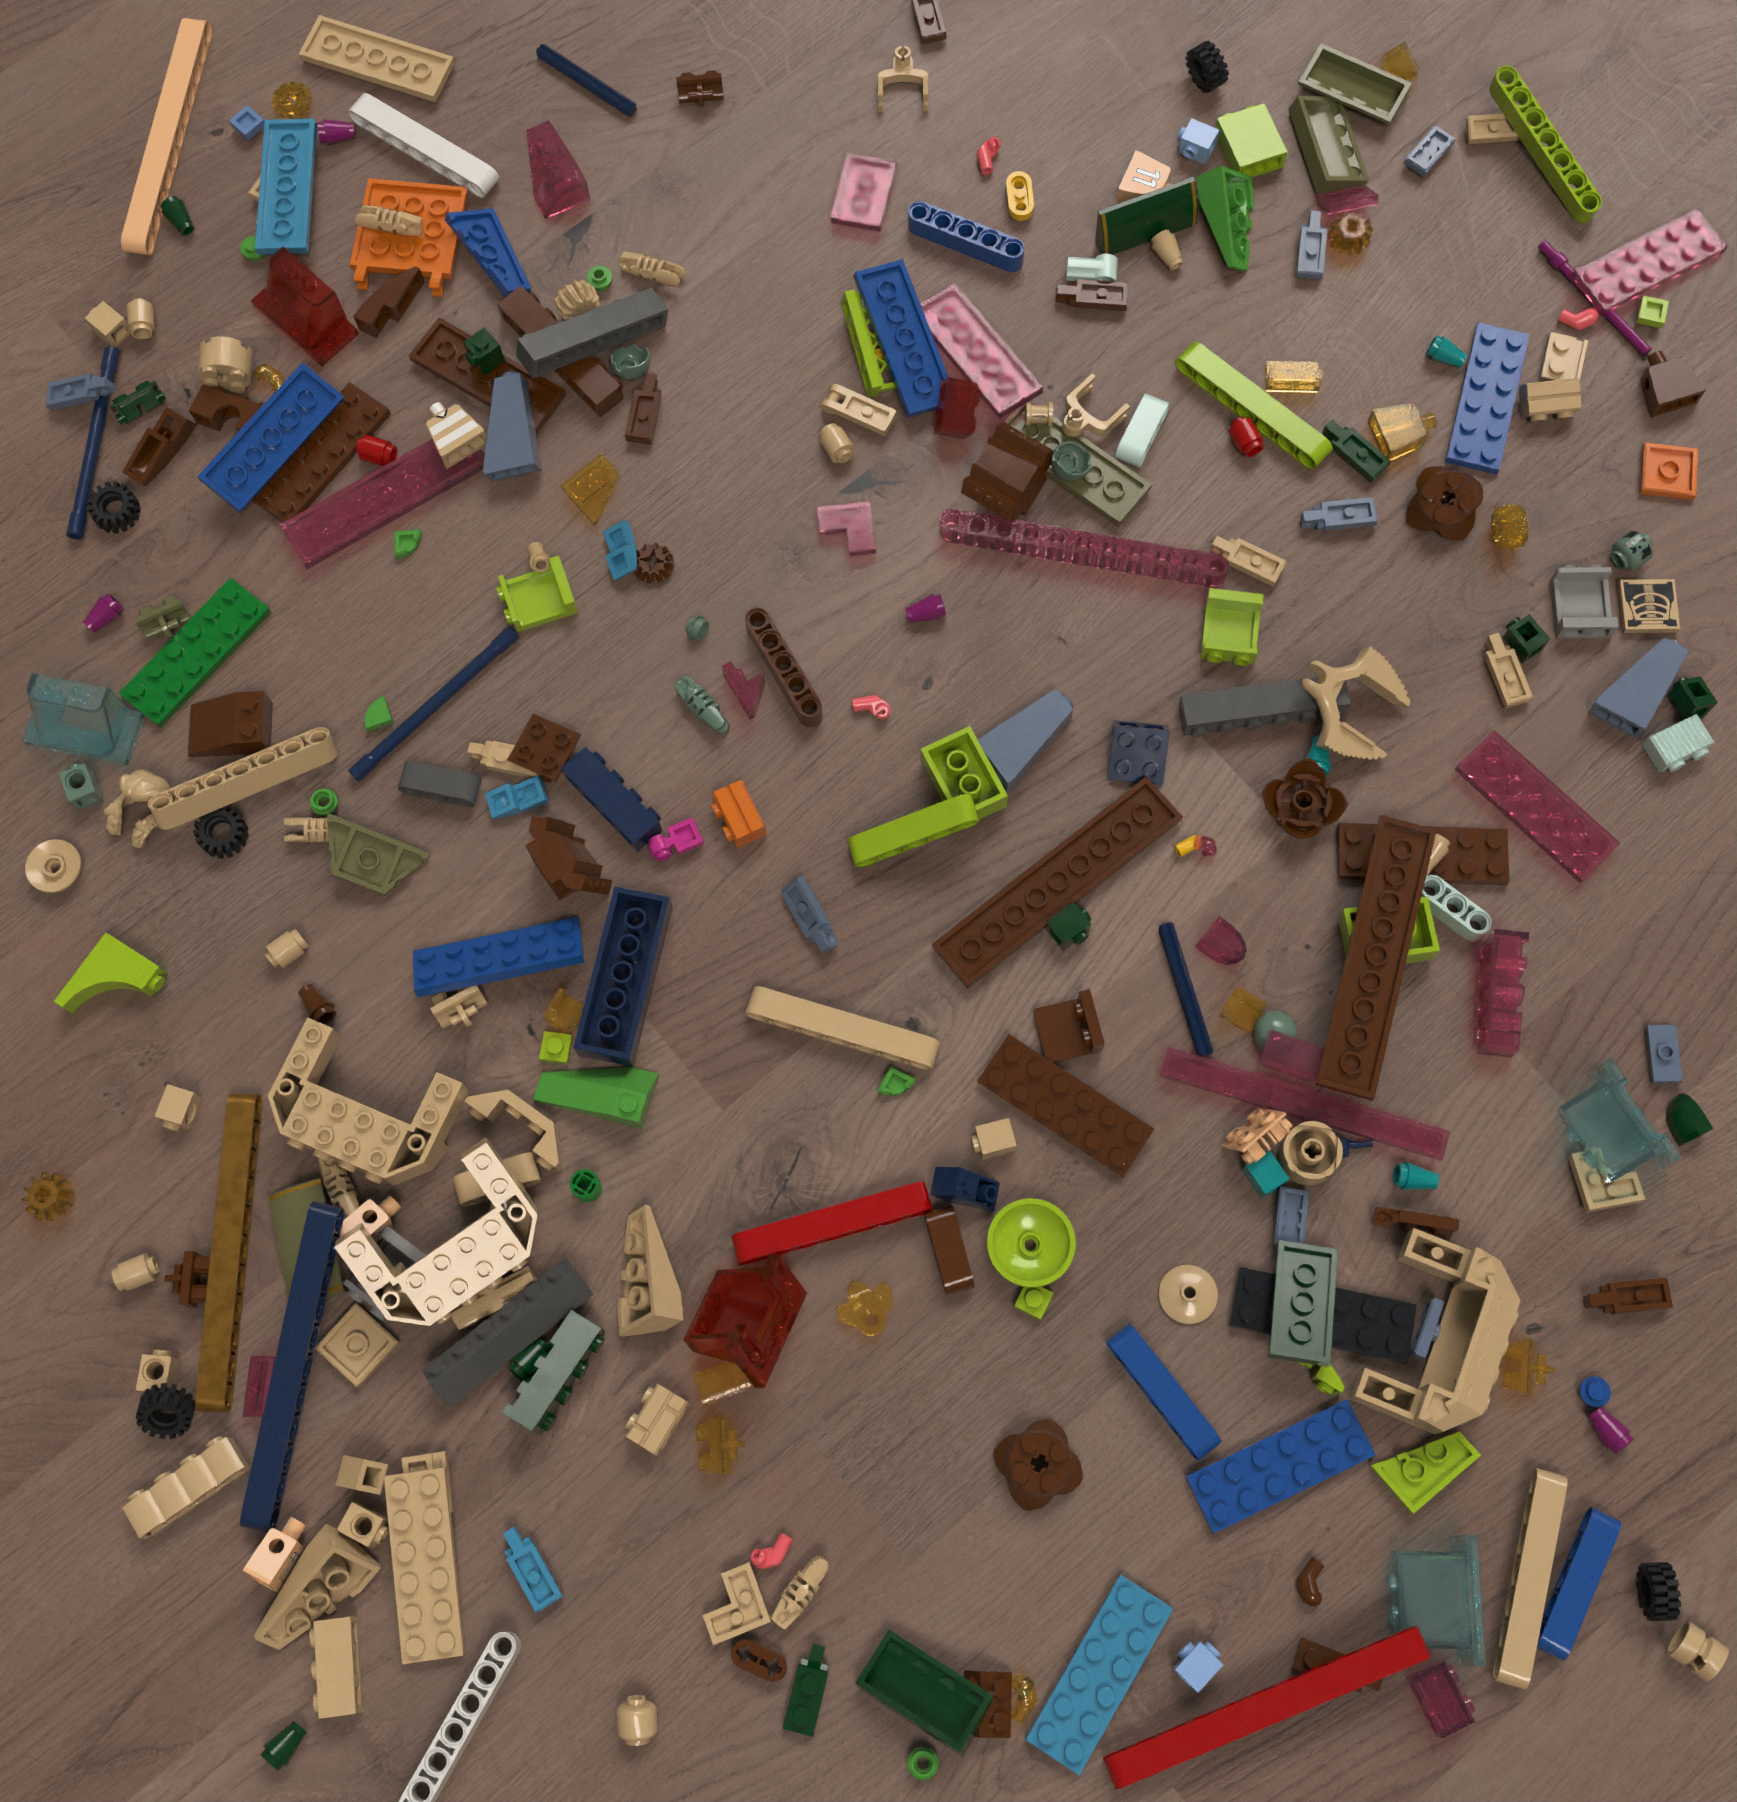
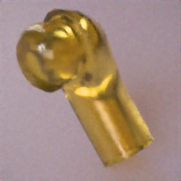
[254,364,284,393]
[1011,1674,1038,1725]

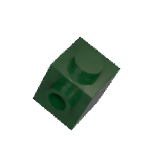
[463,327,505,376]
[1046,902,1091,951]

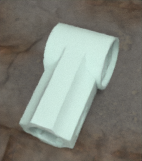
[1066,254,1118,282]

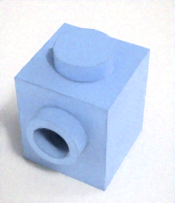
[1177,119,1219,165]
[1172,1641,1223,1693]

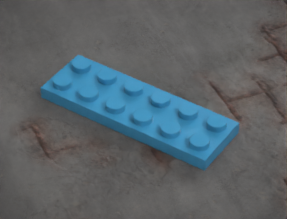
[255,119,317,255]
[1025,1574,1174,1775]

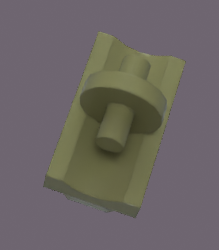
[134,595,191,641]

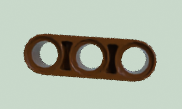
[924,1205,975,1295]

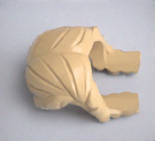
[104,769,170,848]

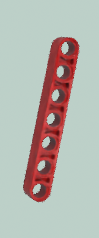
[731,1181,933,1265]

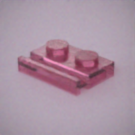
[1317,185,1379,214]

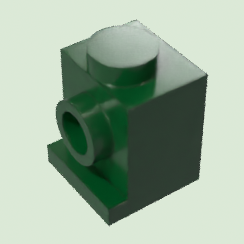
[1503,614,1550,664]
[1668,676,1718,721]

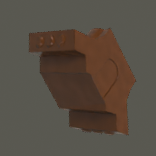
[961,422,1053,521]
[525,816,612,901]

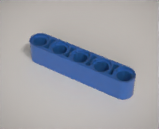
[908,201,1024,272]
[1106,1323,1222,1461]
[1537,1506,1622,1661]

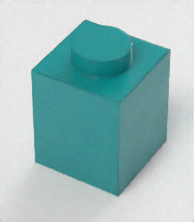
[1241,1151,1290,1199]

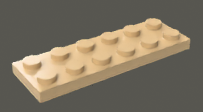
[299,15,455,103]
[384,1467,466,1664]

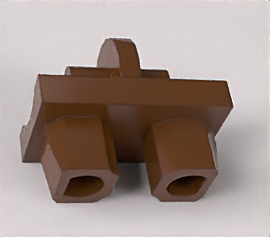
[676,70,724,106]
[164,1251,210,1308]

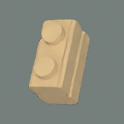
[1519,378,1582,422]
[625,1384,690,1457]

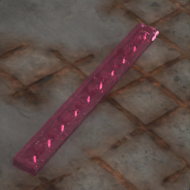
[1159,1047,1450,1161]

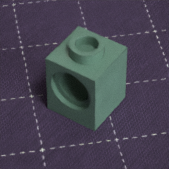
[59,763,104,811]

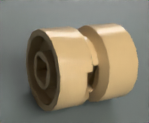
[1667,1620,1729,1682]

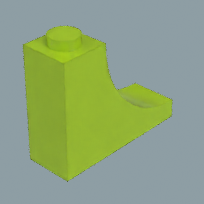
[54,932,168,1014]

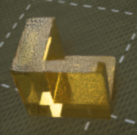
[1381,42,1419,81]
[1219,986,1267,1033]
[542,988,584,1035]

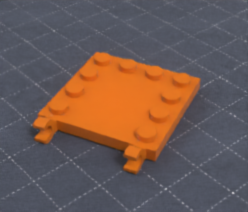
[349,178,469,297]

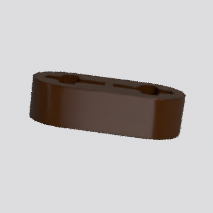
[731,1639,788,1682]

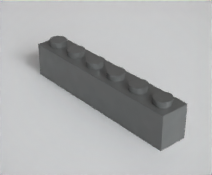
[516,288,668,379]
[1178,677,1351,737]
[422,1258,594,1407]

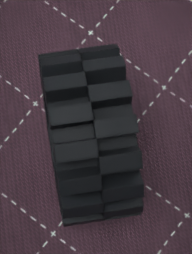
[1185,41,1229,93]
[87,481,141,534]
[193,806,249,859]
[136,1383,195,1439]
[1636,1562,1681,1621]

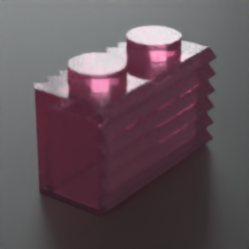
[1406,1661,1475,1738]

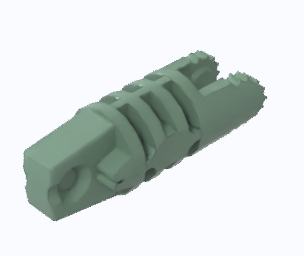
[674,675,730,735]

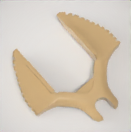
[1301,646,1410,760]

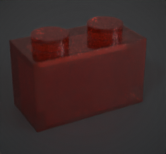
[934,377,980,439]

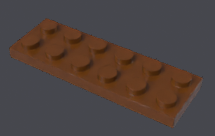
[409,317,566,434]
[252,382,391,528]
[1337,823,1509,886]
[977,1034,1154,1178]

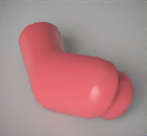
[977,137,1001,175]
[1557,308,1599,330]
[852,695,891,719]
[750,1532,793,1569]

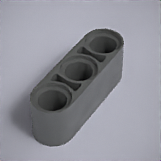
[398,762,482,807]

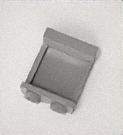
[1550,565,1618,639]
[343,1226,426,1321]

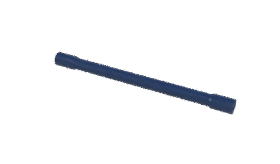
[66,347,120,540]
[348,626,519,782]

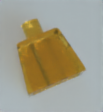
[1368,403,1437,462]

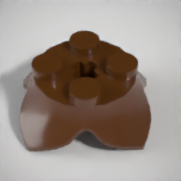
[1406,466,1483,541]
[1262,758,1348,839]
[994,1420,1083,1511]

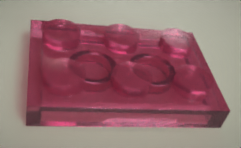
[831,153,897,232]

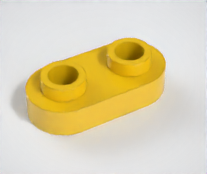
[1006,171,1034,221]

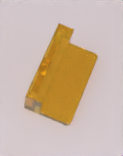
[1265,361,1323,392]

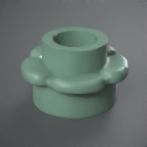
[685,615,709,641]

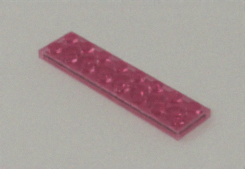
[280,439,485,569]

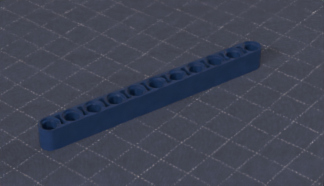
[240,1202,344,1532]

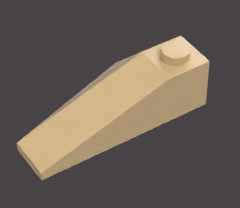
[617,1205,684,1337]
[254,1524,381,1650]

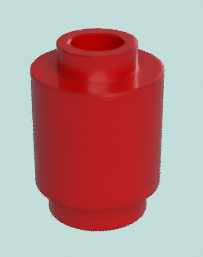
[1228,417,1264,458]
[356,435,398,467]

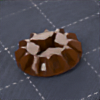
[633,542,674,584]

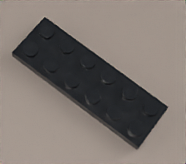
[1229,1267,1417,1365]

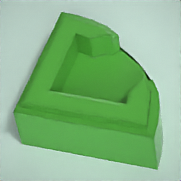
[394,529,422,559]
[365,696,394,732]
[877,1066,916,1096]

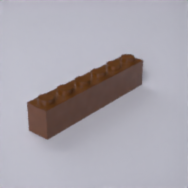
[497,285,624,417]

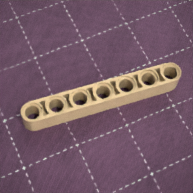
[148,727,338,830]
[745,986,940,1070]
[1493,1468,1568,1690]

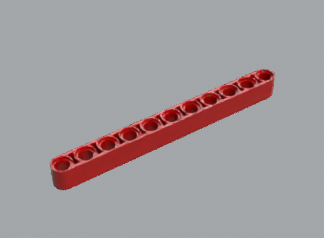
[1103,1625,1431,1790]

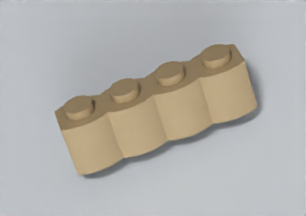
[122,1436,250,1539]

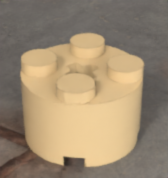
[197,336,253,394]
[1278,1121,1343,1185]

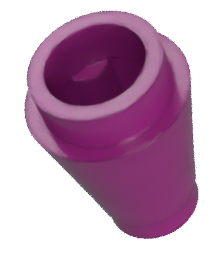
[317,119,355,145]
[83,593,124,633]
[905,594,947,623]
[1588,1407,1634,1454]

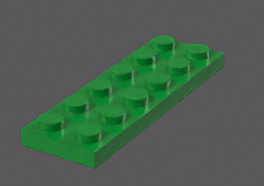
[119,577,271,728]

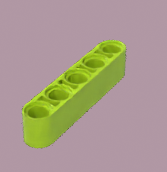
[847,794,979,867]

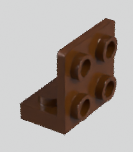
[1033,989,1105,1063]

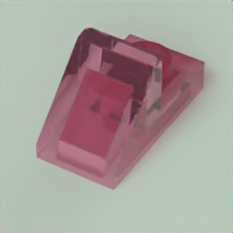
[721,661,765,720]

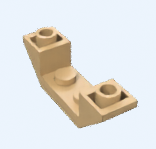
[464,1090,563,1172]

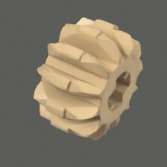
[554,279,600,320]

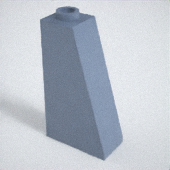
[483,371,542,482]
[1588,637,1690,739]
[978,688,1073,792]

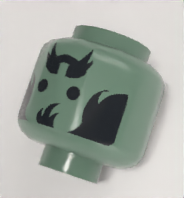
[1610,531,1653,571]

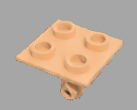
[1221,1108,1292,1165]

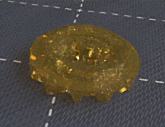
[272,82,313,119]

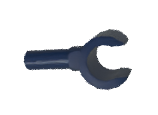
[1340,1138,1373,1158]

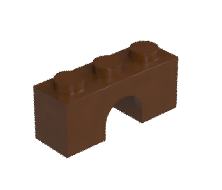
[189,385,264,432]

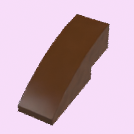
[353,266,425,338]
[122,407,197,486]

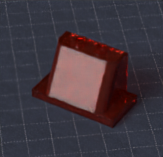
[251,247,359,367]
[683,1254,807,1388]

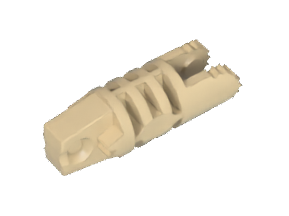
[355,205,423,236]
[620,251,687,287]
[284,817,341,842]
[318,1158,359,1219]
[770,1555,829,1629]

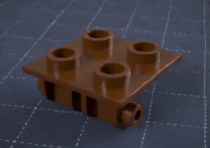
[507,714,581,783]

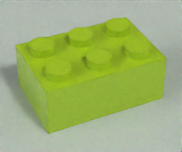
[920,726,1008,820]
[1337,896,1440,964]

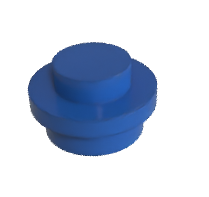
[1579,1376,1611,1407]

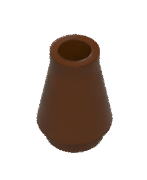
[298,984,336,1025]

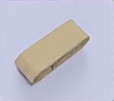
[453,1152,541,1207]

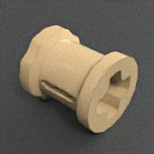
[1025,402,1053,426]

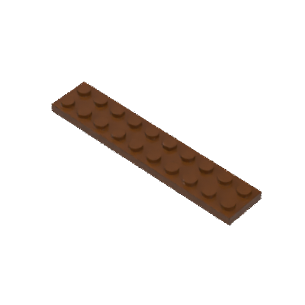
[932,776,1183,989]
[1315,815,1437,1101]

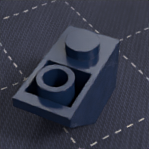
[930,1167,1000,1211]

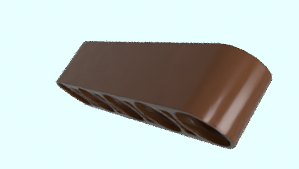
[745,607,823,727]

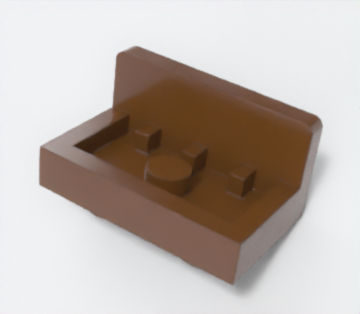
[964,1670,1012,1738]

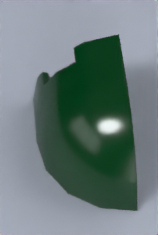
[1666,1093,1713,1147]

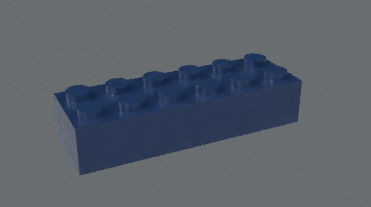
[573,886,673,1067]

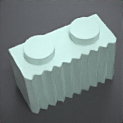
[1642,714,1714,773]

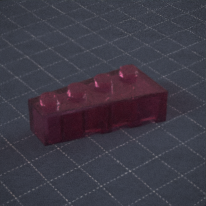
[1473,929,1530,1058]

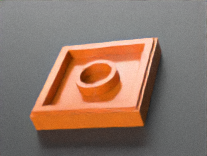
[1640,442,1698,500]

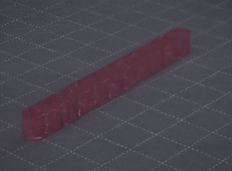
[940,509,1229,588]

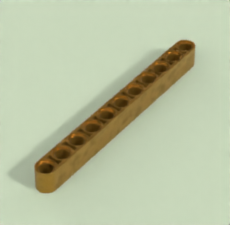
[195,1094,262,1412]

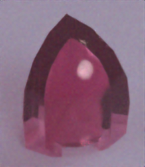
[1195,916,1247,965]

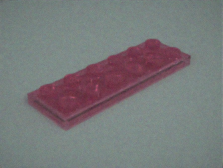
[1571,208,1728,315]
[920,283,1043,419]
[1455,730,1620,883]

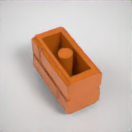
[710,780,767,848]

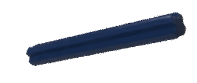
[536,44,637,117]
[1158,922,1213,1057]

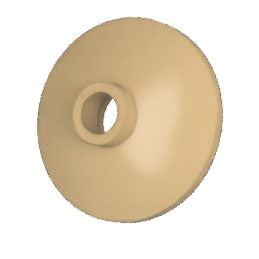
[25,839,82,893]
[1158,1265,1218,1324]

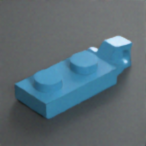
[503,1527,564,1613]

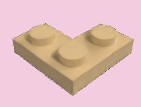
[1568,1149,1645,1213]
[703,1562,772,1645]

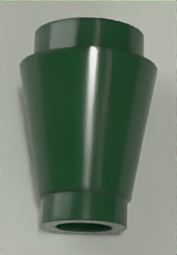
[160,196,195,236]
[507,1338,551,1381]
[260,1720,307,1771]

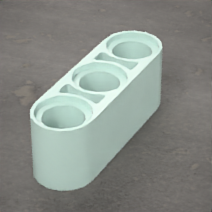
[1115,393,1170,468]
[1421,875,1492,942]

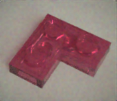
[817,501,876,556]

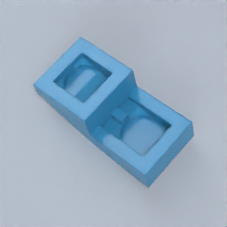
[603,521,637,581]
[485,775,549,819]

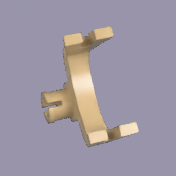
[878,46,928,112]
[1062,373,1130,437]

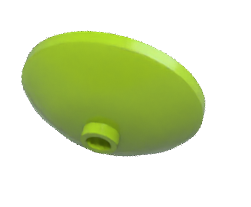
[987,1198,1076,1288]

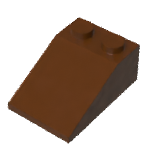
[188,691,273,757]

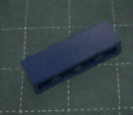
[561,747,662,852]

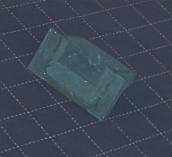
[22,673,145,766]
[1557,1057,1682,1184]
[1388,1535,1486,1667]

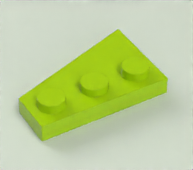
[1370,1431,1481,1515]

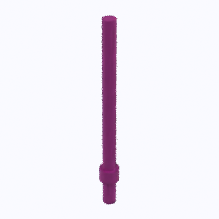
[1538,240,1652,356]

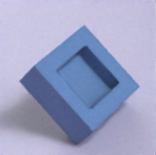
[229,105,265,141]

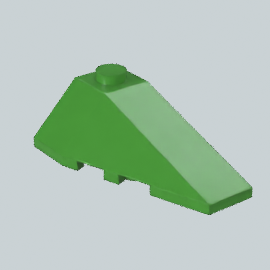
[1197,166,1254,272]
[533,1067,659,1129]

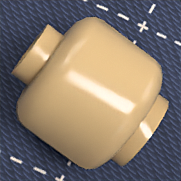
[616,1695,657,1746]

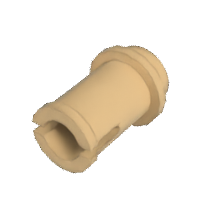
[527,542,550,572]

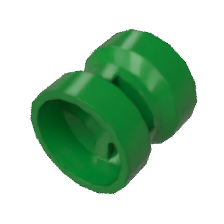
[570,1169,602,1203]

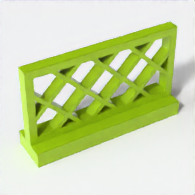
[840,289,896,398]

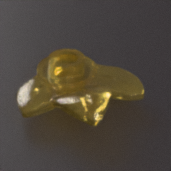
[836,1280,893,1336]

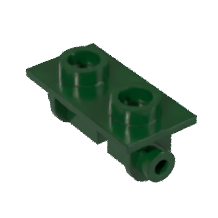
[109,381,166,424]

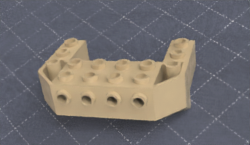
[268,1017,469,1186]
[334,1137,538,1326]
[1349,1228,1521,1435]

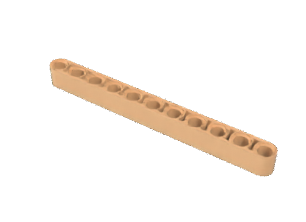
[121,18,212,255]

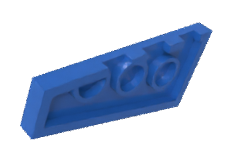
[445,208,531,297]

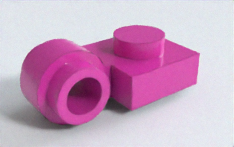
[648,817,704,862]

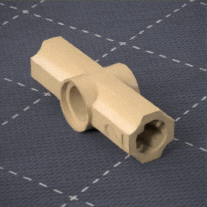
[451,1266,537,1331]

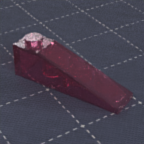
[526,120,591,219]

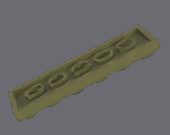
[993,397,1152,527]

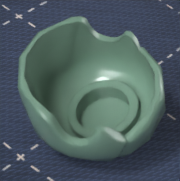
[610,343,650,381]
[1051,441,1092,482]
[1253,1010,1297,1057]

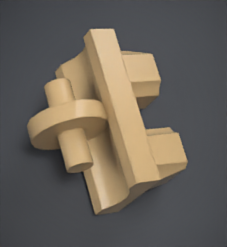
[430,985,488,1028]

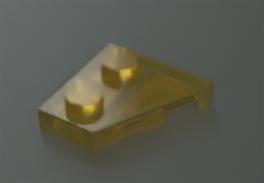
[561,453,619,526]

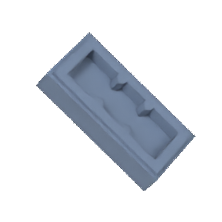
[1404,125,1456,177]
[1645,1025,1683,1084]
[1273,1186,1309,1246]
[1409,1298,1444,1361]

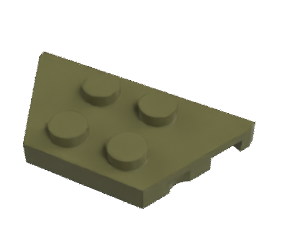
[327,813,430,896]

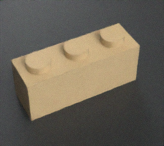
[310,1616,363,1719]

